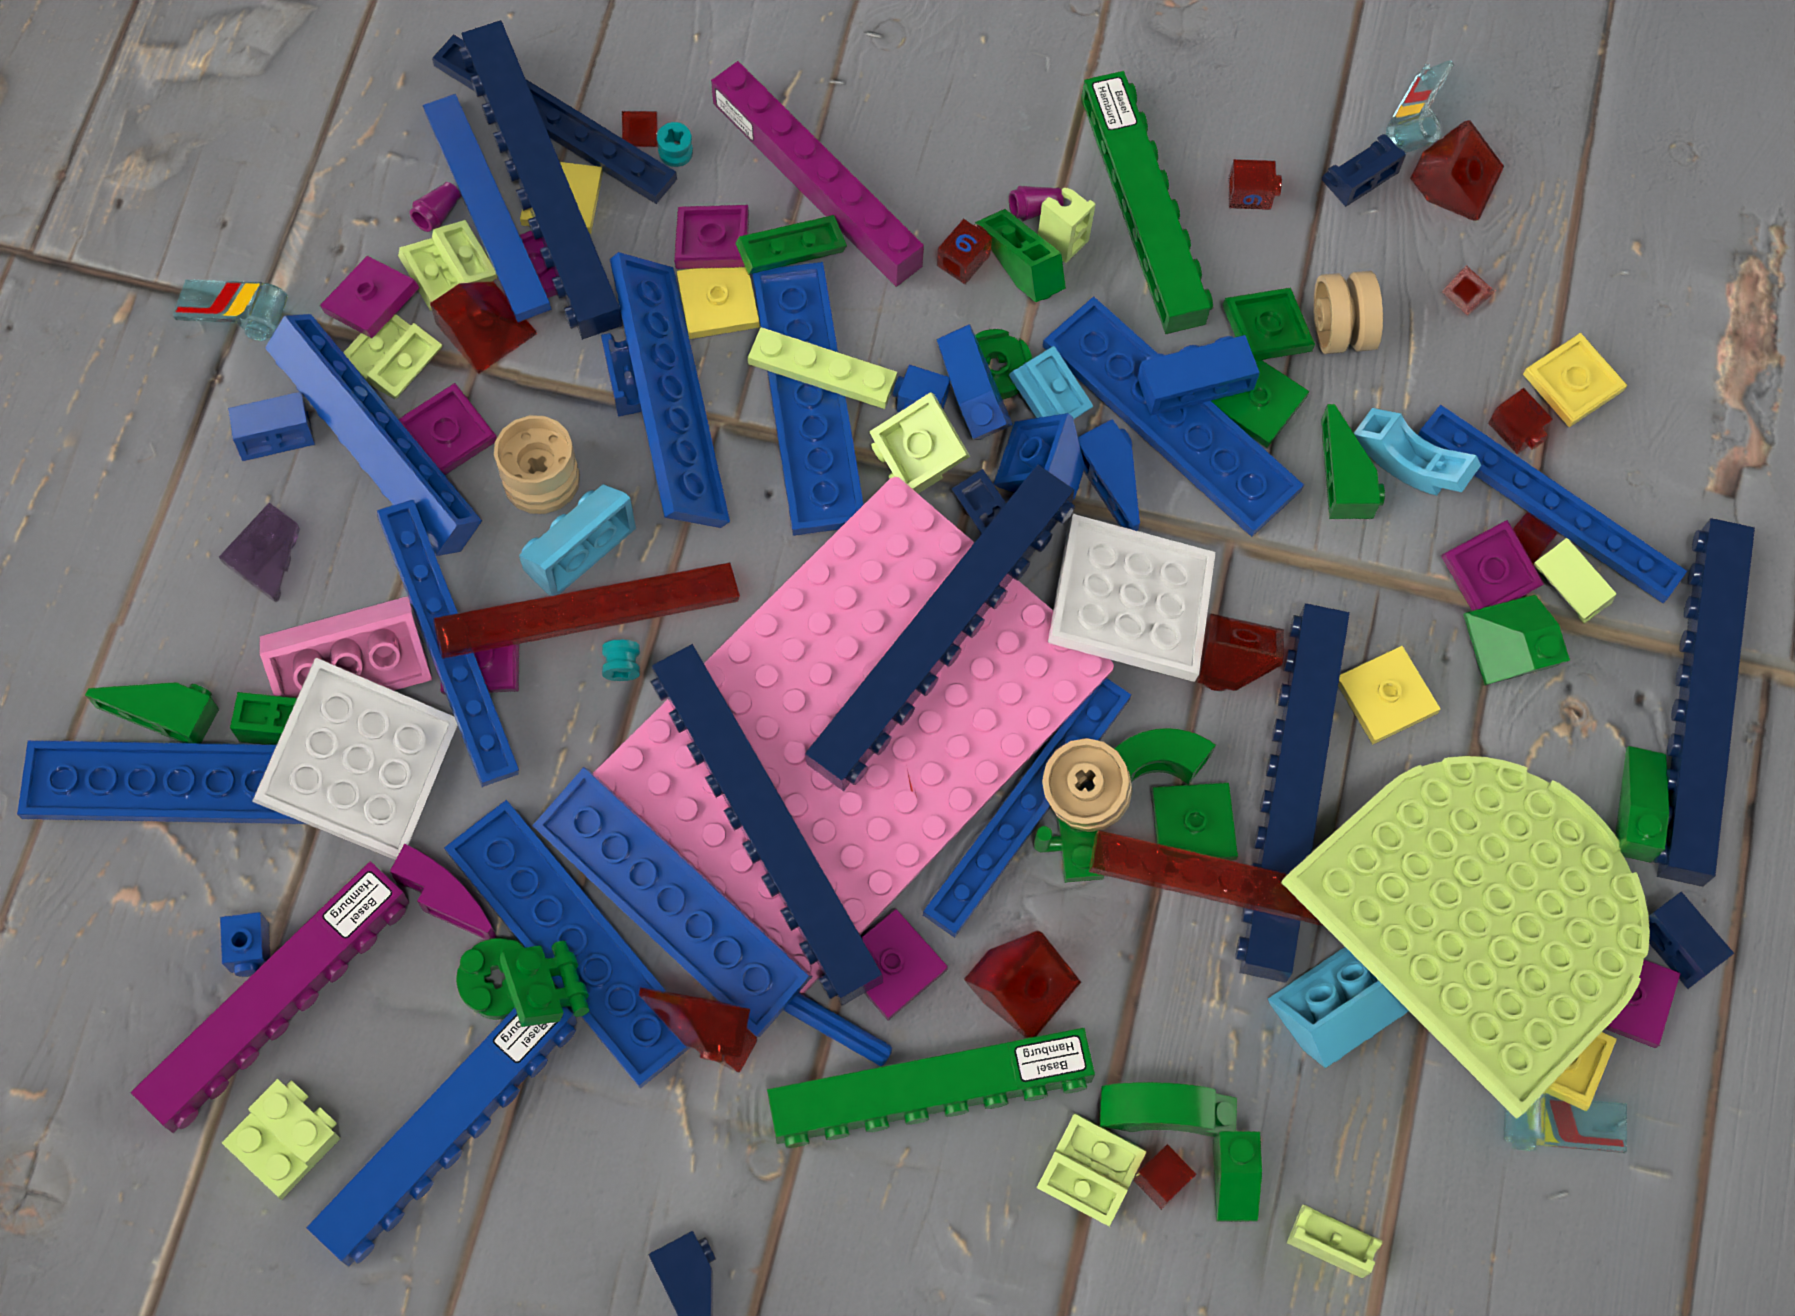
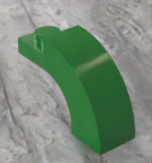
[1094,728,1216,788]
[1100,1082,1237,1137]

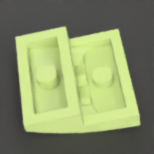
[398,220,497,311]
[343,314,442,399]
[1037,1113,1147,1227]

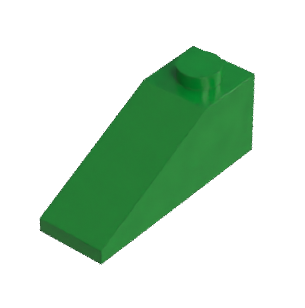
[975,209,1066,302]
[1321,404,1385,519]
[85,682,219,744]
[1615,746,1669,863]

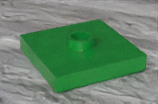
[1222,287,1315,361]
[1211,360,1309,448]
[1151,783,1238,865]

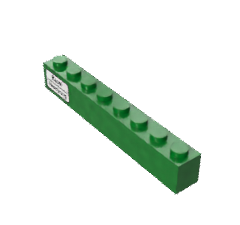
[1081,71,1213,335]
[767,1028,1095,1148]

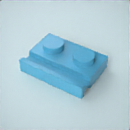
[1009,346,1094,420]

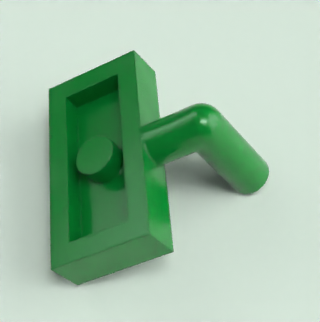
[1034,817,1105,883]

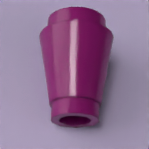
[409,182,461,232]
[1009,186,1063,221]

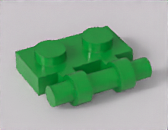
[499,941,589,1027]

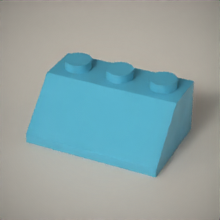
[519,484,636,599]
[1268,947,1409,1068]

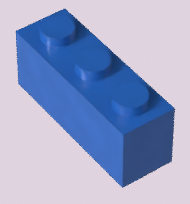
[1137,335,1260,416]

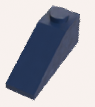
[648,1231,716,1316]

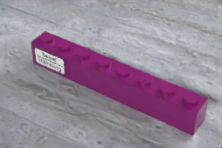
[711,61,924,287]
[130,861,409,1133]

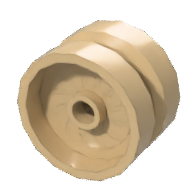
[1314,271,1383,354]
[1042,738,1133,832]

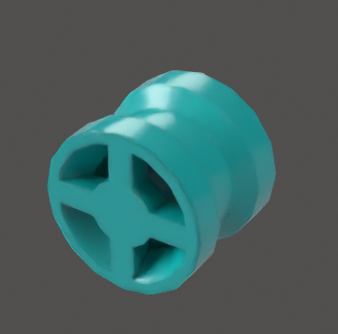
[657,122,693,167]
[602,639,640,681]

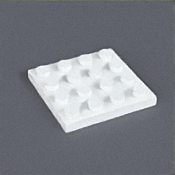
[1048,514,1216,682]
[252,658,457,860]

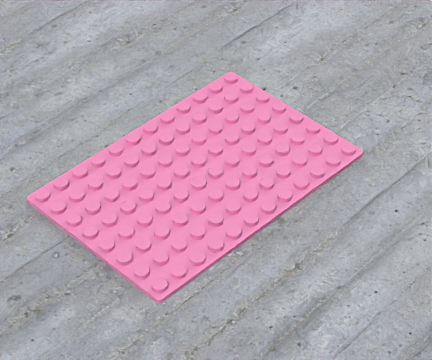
[593,477,1114,994]

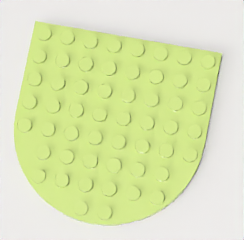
[1281,756,1650,1119]

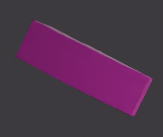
[390,844,497,940]

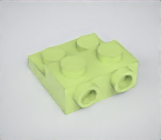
[869,392,970,494]
[222,1079,341,1200]

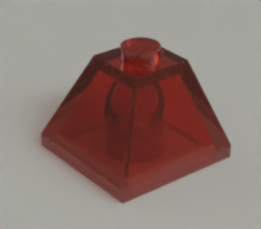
[1410,120,1504,221]
[430,281,537,374]
[1198,613,1284,691]
[964,931,1081,1038]
[639,987,750,1062]

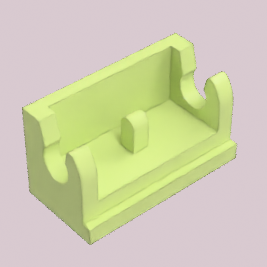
[1038,188,1096,263]
[1534,538,1616,623]
[1287,1205,1382,1278]

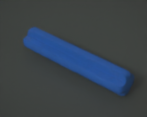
[784,993,892,1066]

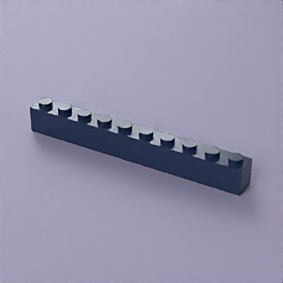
[459,20,623,340]
[805,464,1075,791]
[1654,518,1755,887]
[1235,603,1350,983]
[650,644,883,1006]

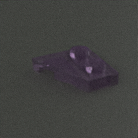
[219,503,300,603]

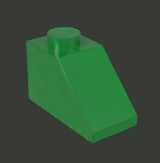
[1213,1131,1262,1222]

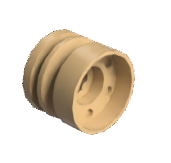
[494,415,580,514]

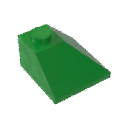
[1463,595,1570,686]

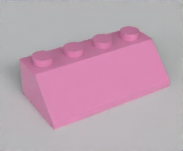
[260,596,432,698]

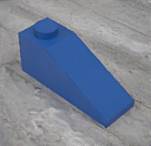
[937,324,1013,440]
[1078,419,1140,531]

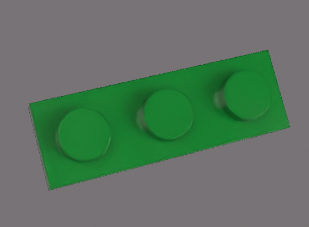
[735,215,847,275]

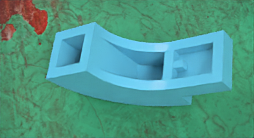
[1354,408,1481,496]

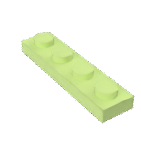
[748,327,897,409]

